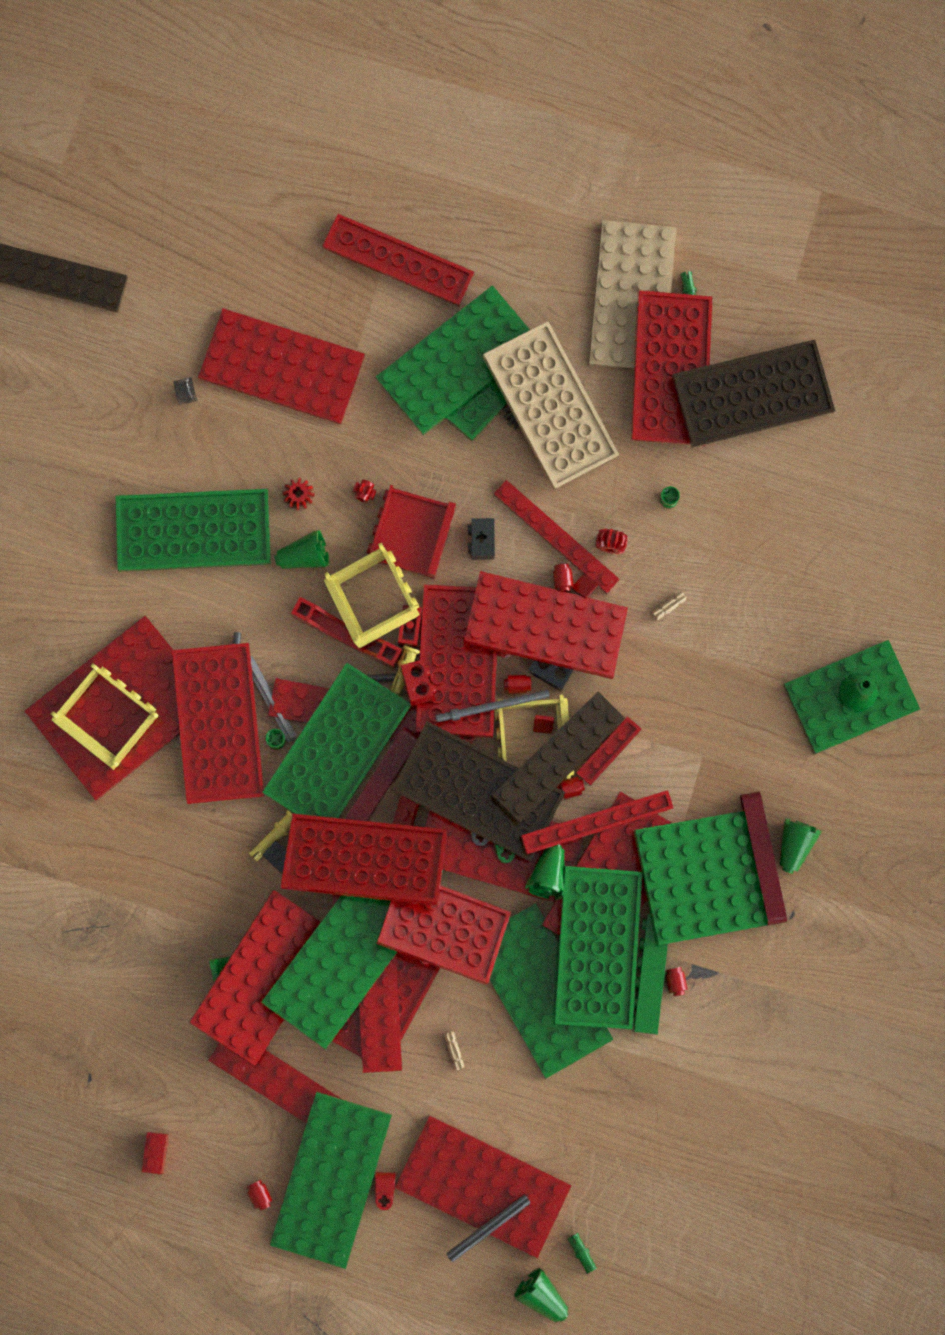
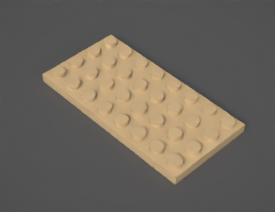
[589,220,677,370]
[482,322,619,490]

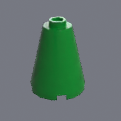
[274,530,330,569]
[839,673,878,711]
[779,818,822,874]
[525,844,565,900]
[514,1268,568,1323]

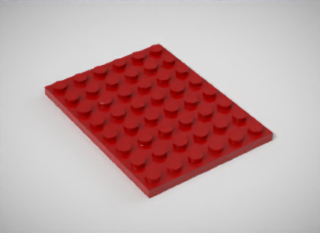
[24,615,180,801]

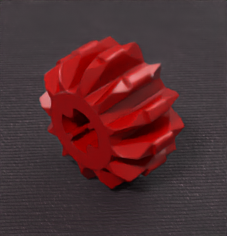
[282,478,315,511]
[595,528,628,555]

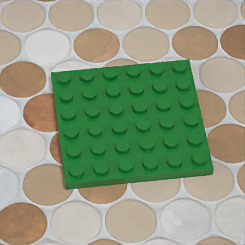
[634,811,768,946]

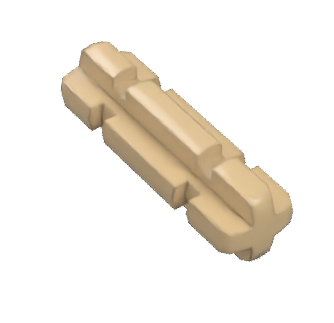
[652,592,687,620]
[444,1032,464,1070]

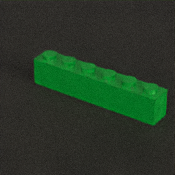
[632,914,668,1035]

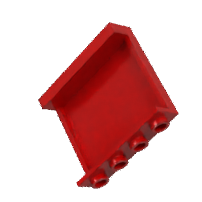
[366,485,456,579]

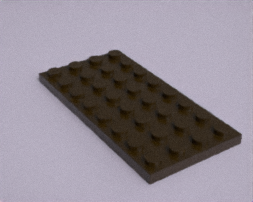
[672,339,835,448]
[391,721,565,862]

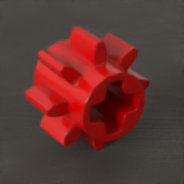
[352,479,377,503]

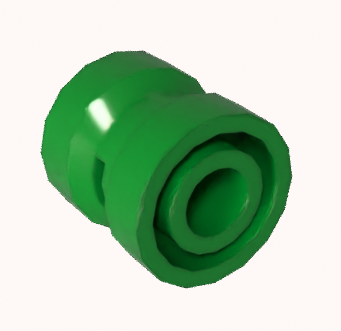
[660,486,680,509]
[266,728,286,750]

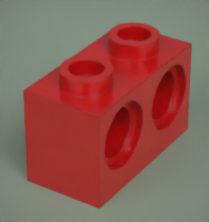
[401,660,436,706]

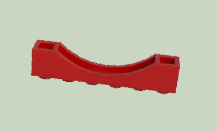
[291,597,402,670]

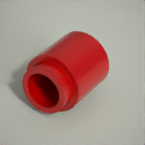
[553,564,574,592]
[504,674,531,694]
[556,777,585,800]
[665,967,688,997]
[247,1180,273,1211]

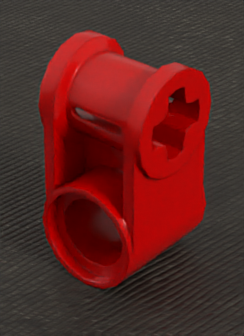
[375,1172,396,1211]

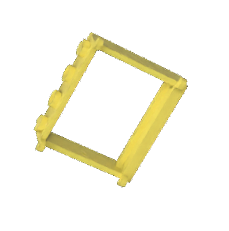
[324,543,420,648]
[51,663,159,770]
[494,694,574,779]

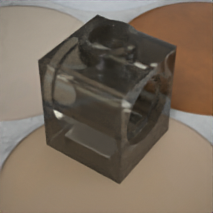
[173,377,198,405]

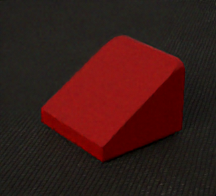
[572,574,598,598]
[533,715,554,734]

